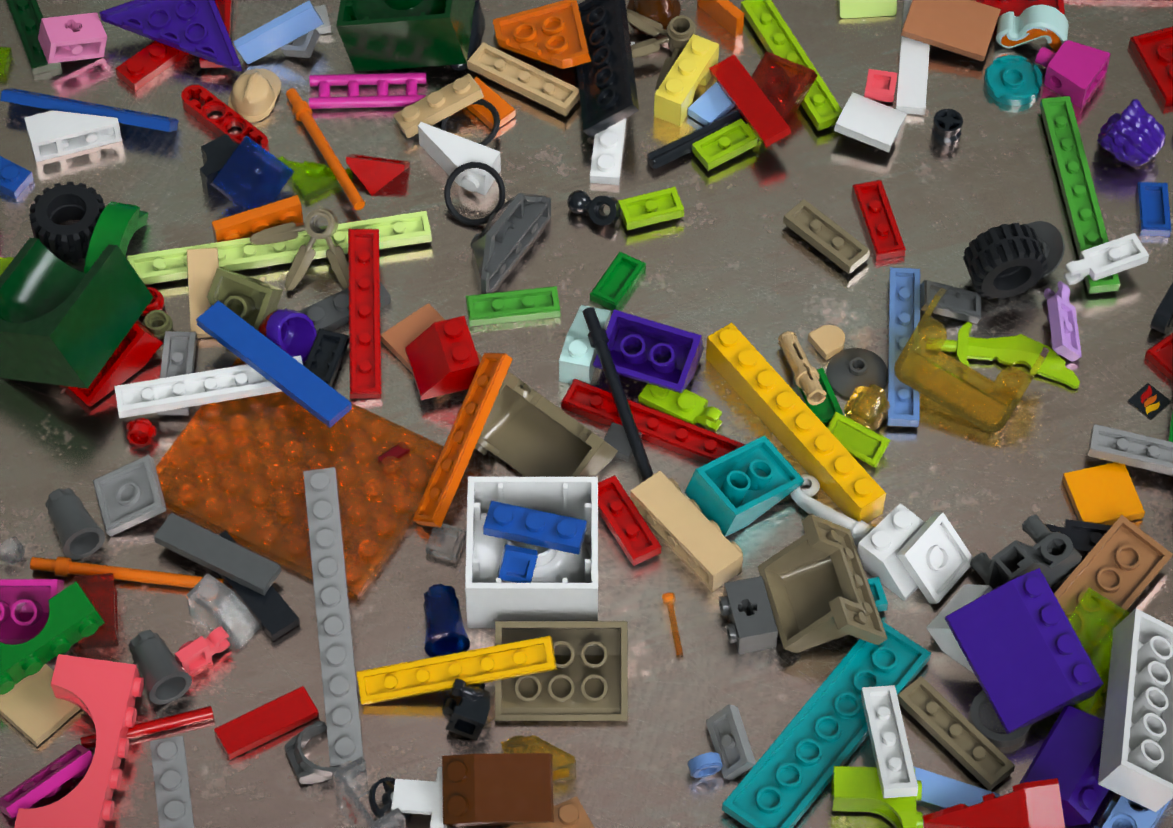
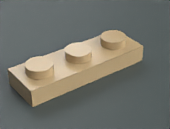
[393,74,484,139]

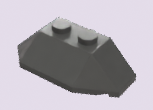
[470,193,551,294]

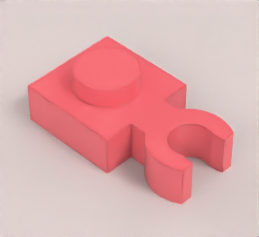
[174,626,231,675]

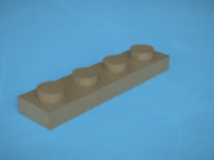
[897,676,1015,791]

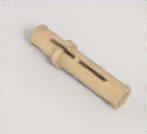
[778,331,826,405]

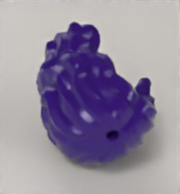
[1097,99,1166,167]

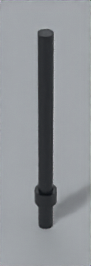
[582,307,654,482]

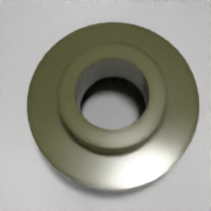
[142,310,173,339]

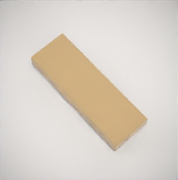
[187,248,219,338]

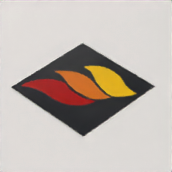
[1128,383,1171,419]

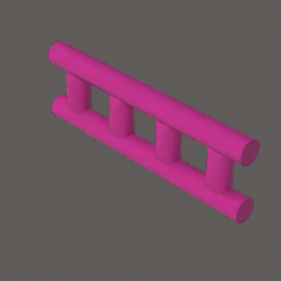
[309,72,426,109]

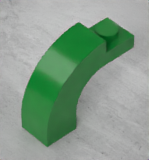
[84,201,148,274]

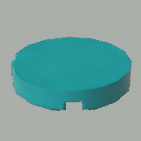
[984,55,1042,106]

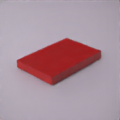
[1129,26,1173,108]

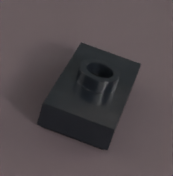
[304,328,349,386]

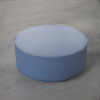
[687,752,723,778]

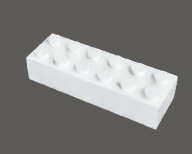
[1098,608,1173,812]

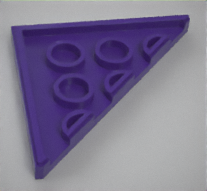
[99,0,242,72]

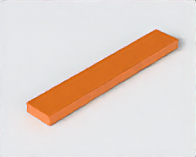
[413,353,513,528]

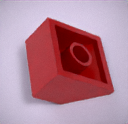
[405,316,480,400]

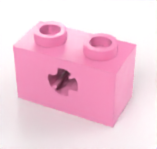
[38,12,107,64]

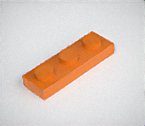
[212,195,303,242]

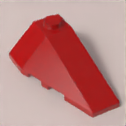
[923,778,1065,828]

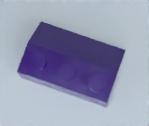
[593,310,704,393]
[1020,705,1109,827]

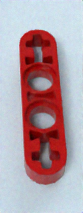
[181,84,269,161]

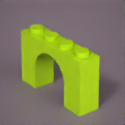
[831,766,923,828]

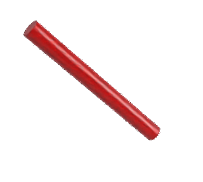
[80,706,214,749]

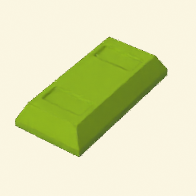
[827,412,891,468]

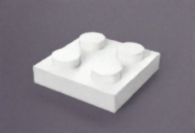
[896,512,973,604]

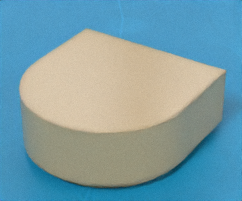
[808,325,845,361]

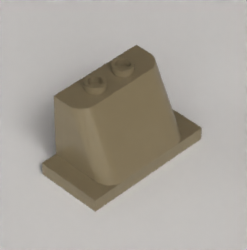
[758,514,888,653]

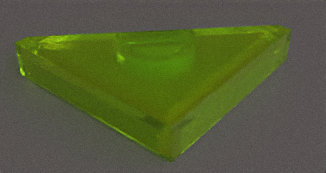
[277,156,353,201]

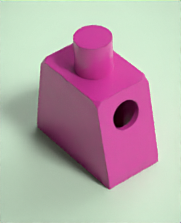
[1035,40,1111,108]

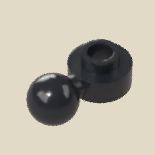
[567,190,621,226]

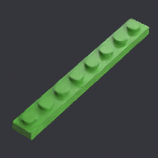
[1040,96,1120,294]

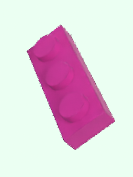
[0,744,93,819]

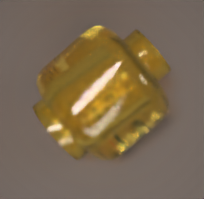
[844,384,890,430]

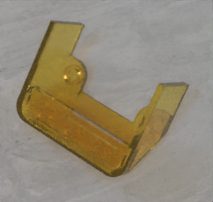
[894,287,1049,432]

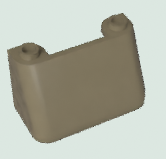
[475,371,618,477]

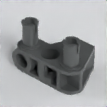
[970,515,1082,590]

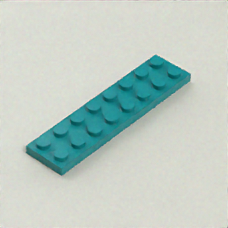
[722,621,931,828]

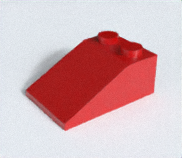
[66,320,163,407]

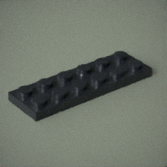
[577,0,639,137]

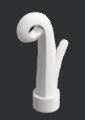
[790,474,875,547]

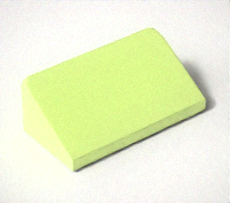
[837,0,897,18]

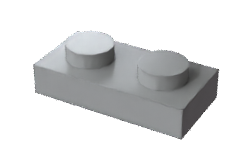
[706,704,756,781]

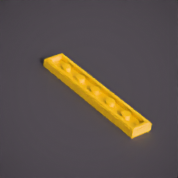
[356,636,557,705]

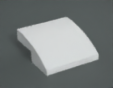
[834,92,907,153]

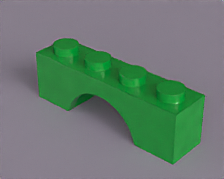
[0,581,105,695]

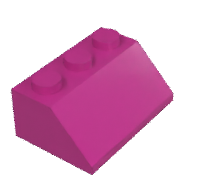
[0,579,64,645]

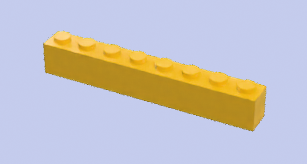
[706,323,886,523]

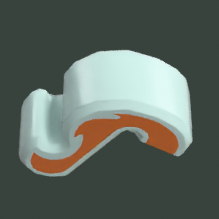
[996,4,1069,52]

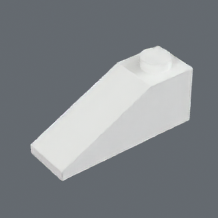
[24,110,122,162]
[418,122,501,195]

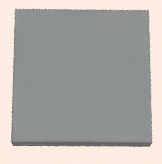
[93,454,167,537]

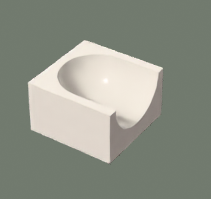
[465,477,598,628]

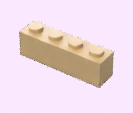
[630,471,743,593]

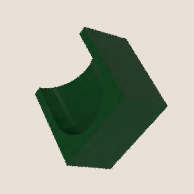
[336,0,475,72]
[0,238,154,389]

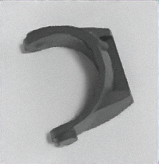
[284,721,348,784]

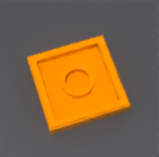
[1062,462,1145,525]

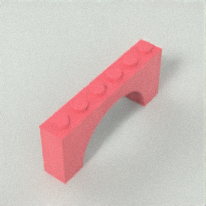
[14,654,144,828]

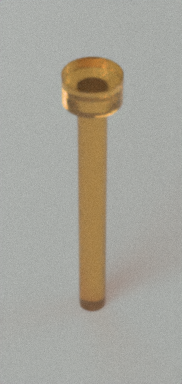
[662,593,683,658]

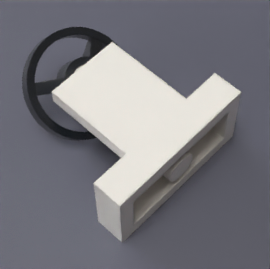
[369,767,447,828]

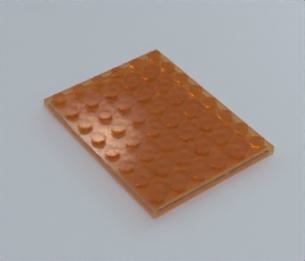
[156,357,444,601]

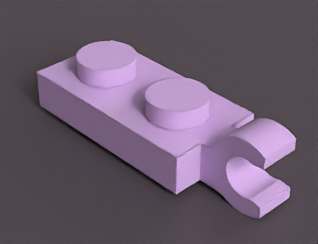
[1044,281,1082,362]

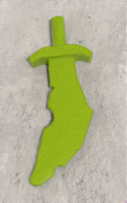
[925,322,1080,389]

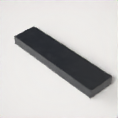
[216,530,300,641]

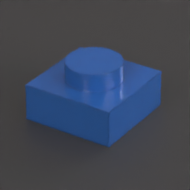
[498,544,538,583]

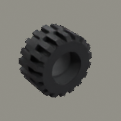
[29,182,105,263]
[963,223,1048,299]

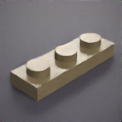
[783,199,871,274]

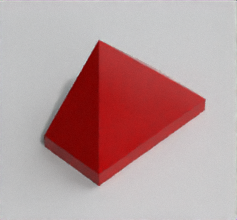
[346,154,410,196]

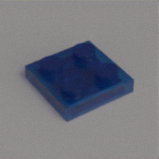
[210,135,294,211]

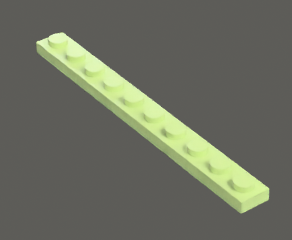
[127,211,432,285]

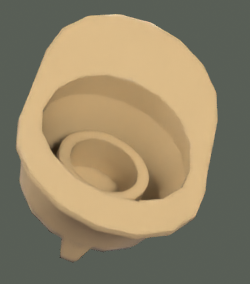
[228,68,281,123]

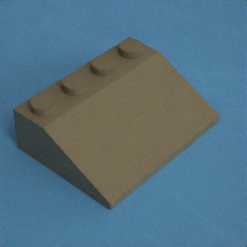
[495,621,628,721]

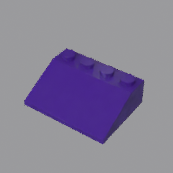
[945,568,1104,734]

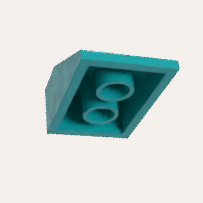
[685,435,804,537]

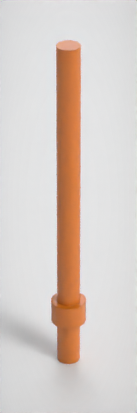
[286,88,365,210]
[30,557,224,592]

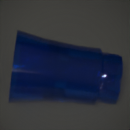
[423,584,470,657]

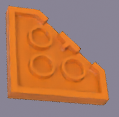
[493,0,591,69]

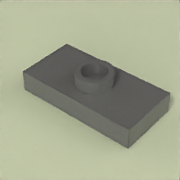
[920,279,981,324]

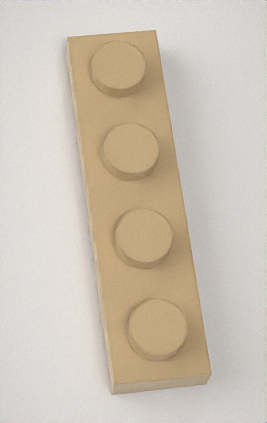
[467,42,580,116]

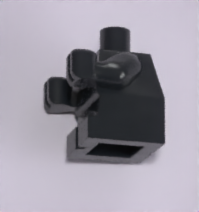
[442,678,490,741]

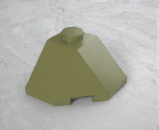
[207,268,283,330]

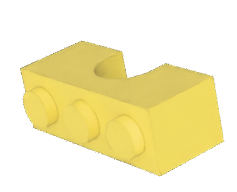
[654,34,719,127]

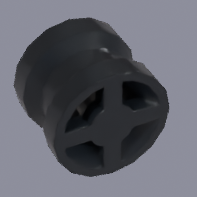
[932,109,963,146]

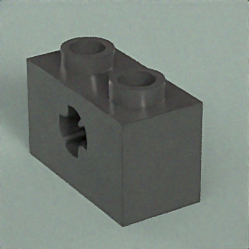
[719,576,778,655]

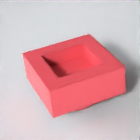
[864,69,898,102]

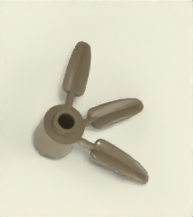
[626,8,696,91]
[250,208,349,291]

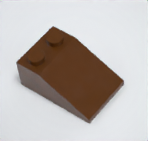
[442,753,554,828]

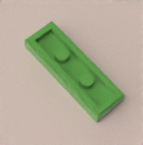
[466,286,561,327]

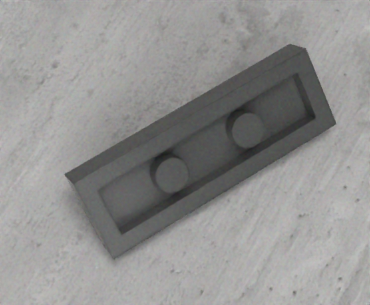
[299,281,391,334]

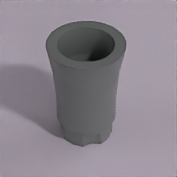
[45,488,105,559]
[129,630,192,705]

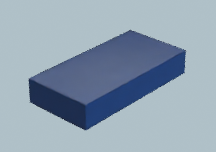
[1136,182,1171,237]

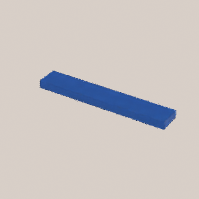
[0,88,179,132]
[196,300,352,428]

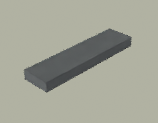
[154,512,281,595]

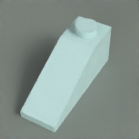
[559,305,611,384]

